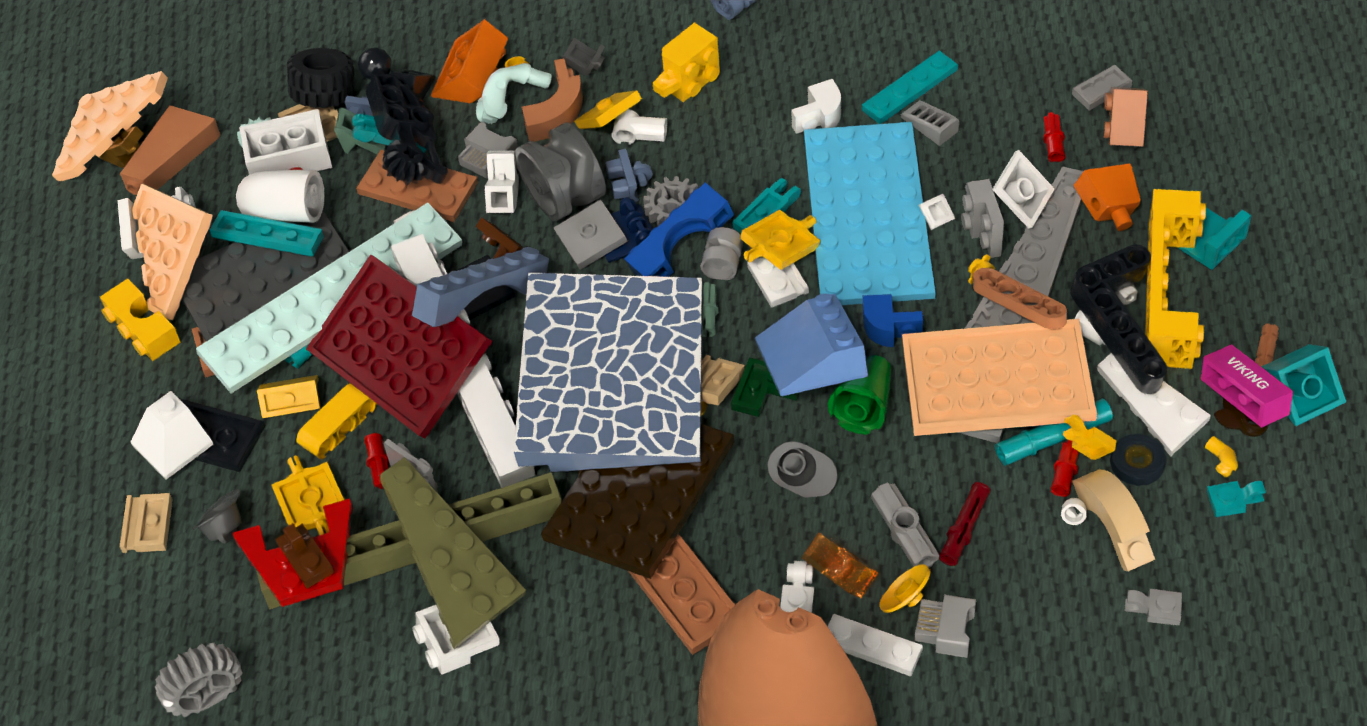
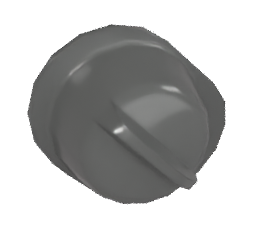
[767,441,837,498]
[192,489,243,544]

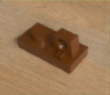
[475,217,524,259]
[275,523,334,589]

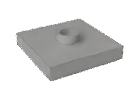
[554,199,628,270]

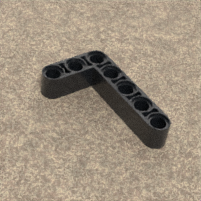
[1070,244,1167,394]

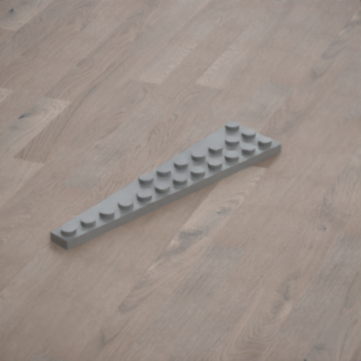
[957,167,1084,443]

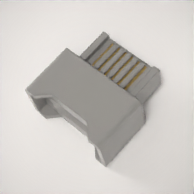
[458,122,518,178]
[915,594,976,658]

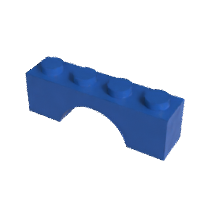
[624,182,734,277]

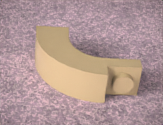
[1072,469,1155,571]

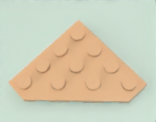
[52,71,168,181]
[132,184,213,320]

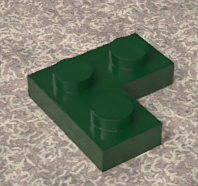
[731,357,800,417]

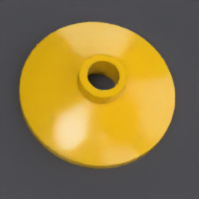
[879,564,930,613]

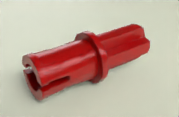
[1043,112,1065,162]
[364,433,389,489]
[1050,440,1079,497]

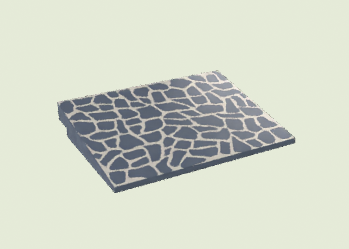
[514,273,703,472]

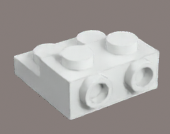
[412,605,499,675]

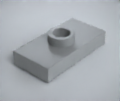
[1072,65,1132,111]

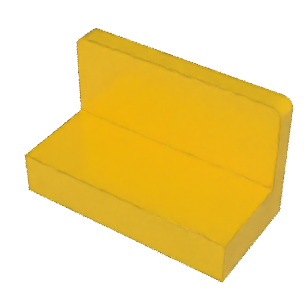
[257,375,321,418]

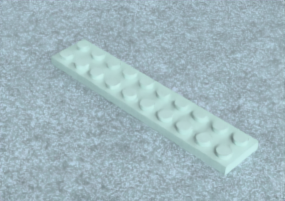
[196,203,462,393]

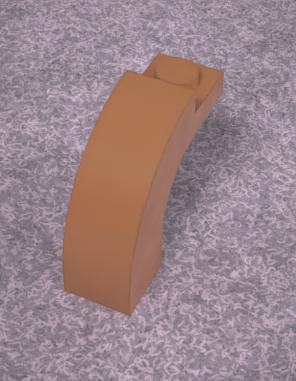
[522,58,583,142]

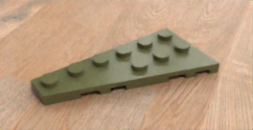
[380,457,526,649]

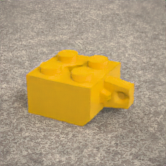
[653,22,720,102]

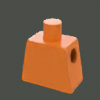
[1074,163,1141,231]

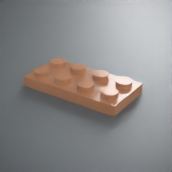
[356,150,478,222]
[628,534,735,655]

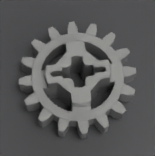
[643,176,698,226]

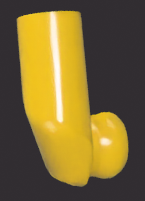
[1205,436,1238,477]

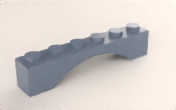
[412,247,549,327]

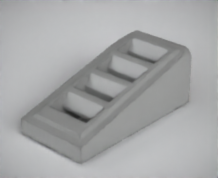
[901,100,959,146]

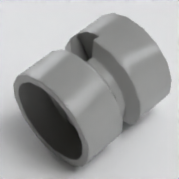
[700,227,744,280]

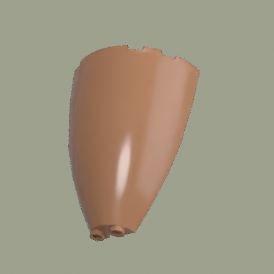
[697,589,877,726]

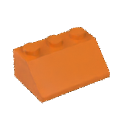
[431,19,508,103]

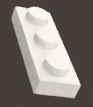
[828,614,923,676]

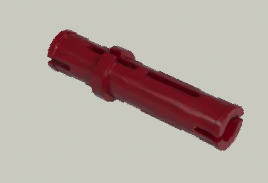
[939,482,991,566]

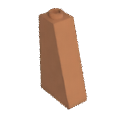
[120,105,221,195]

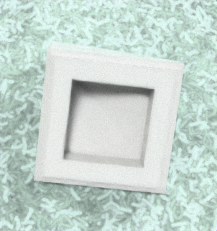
[919,194,955,230]

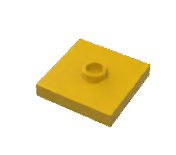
[574,90,642,129]

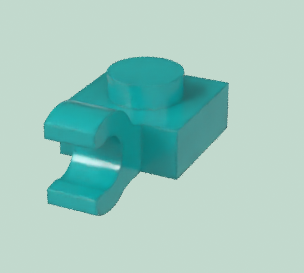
[1206,481,1266,517]

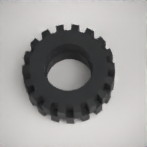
[287,48,354,108]

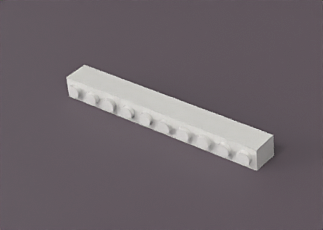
[391,234,535,488]

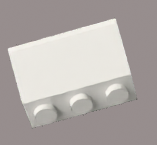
[239,109,332,175]

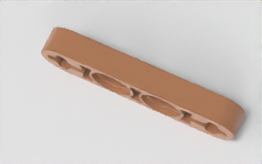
[973,268,1067,330]

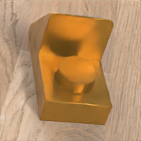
[97,126,144,168]

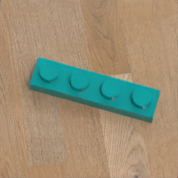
[862,50,958,124]
[210,210,324,257]

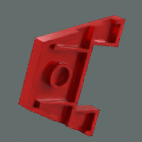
[233,498,353,607]

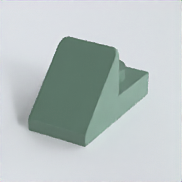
[334,107,385,155]

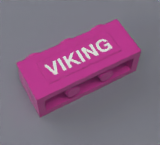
[1201,344,1293,428]

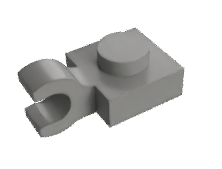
[1125,589,1182,625]

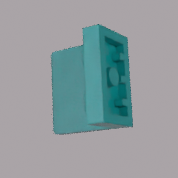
[1177,208,1252,270]

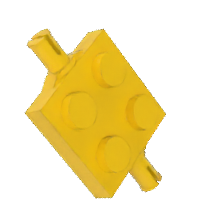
[740,210,820,270]
[271,456,344,535]

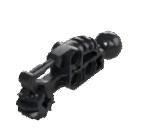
[358,47,448,185]

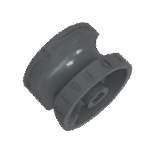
[515,122,606,221]

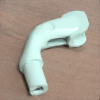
[476,63,552,124]

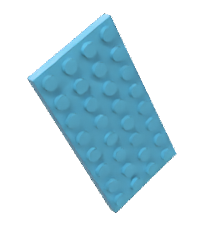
[804,122,935,305]

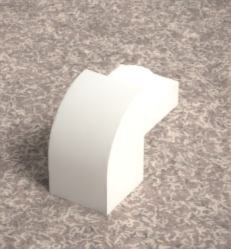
[791,79,841,134]
[485,151,519,213]

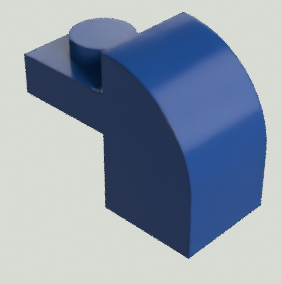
[862,294,923,347]

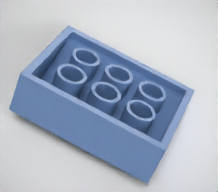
[755,294,868,396]

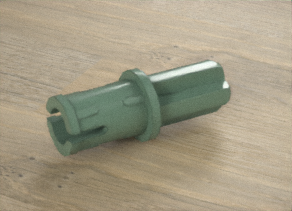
[702,282,719,337]

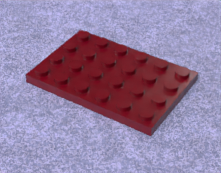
[306,255,492,439]

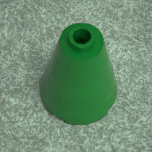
[827,355,892,435]

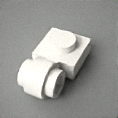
[780,561,814,613]

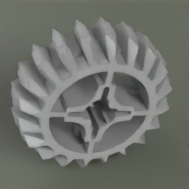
[155,642,242,717]

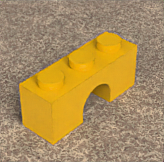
[100,279,181,361]

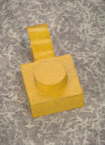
[1063,415,1116,460]

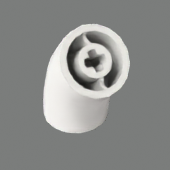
[236,170,324,223]

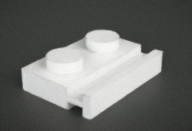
[747,257,809,308]

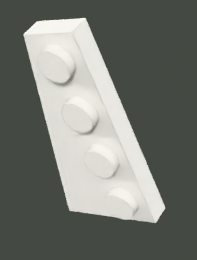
[1097,353,1211,456]

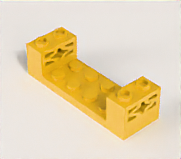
[1145,189,1206,369]

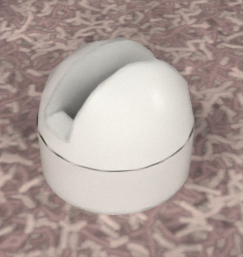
[1061,498,1087,525]

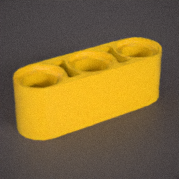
[296,383,377,459]

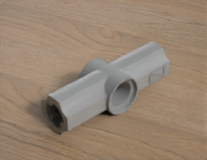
[871,482,939,568]

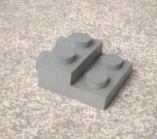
[961,179,1004,258]

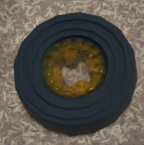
[1110,434,1166,486]

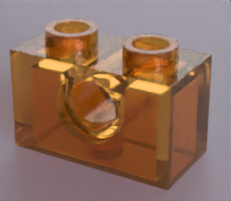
[801,532,879,598]

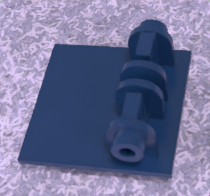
[604,197,653,263]

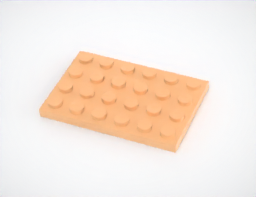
[902,319,1097,436]

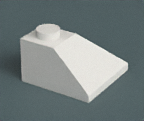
[992,150,1054,229]
[131,391,214,480]

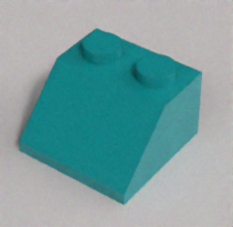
[1261,344,1346,426]

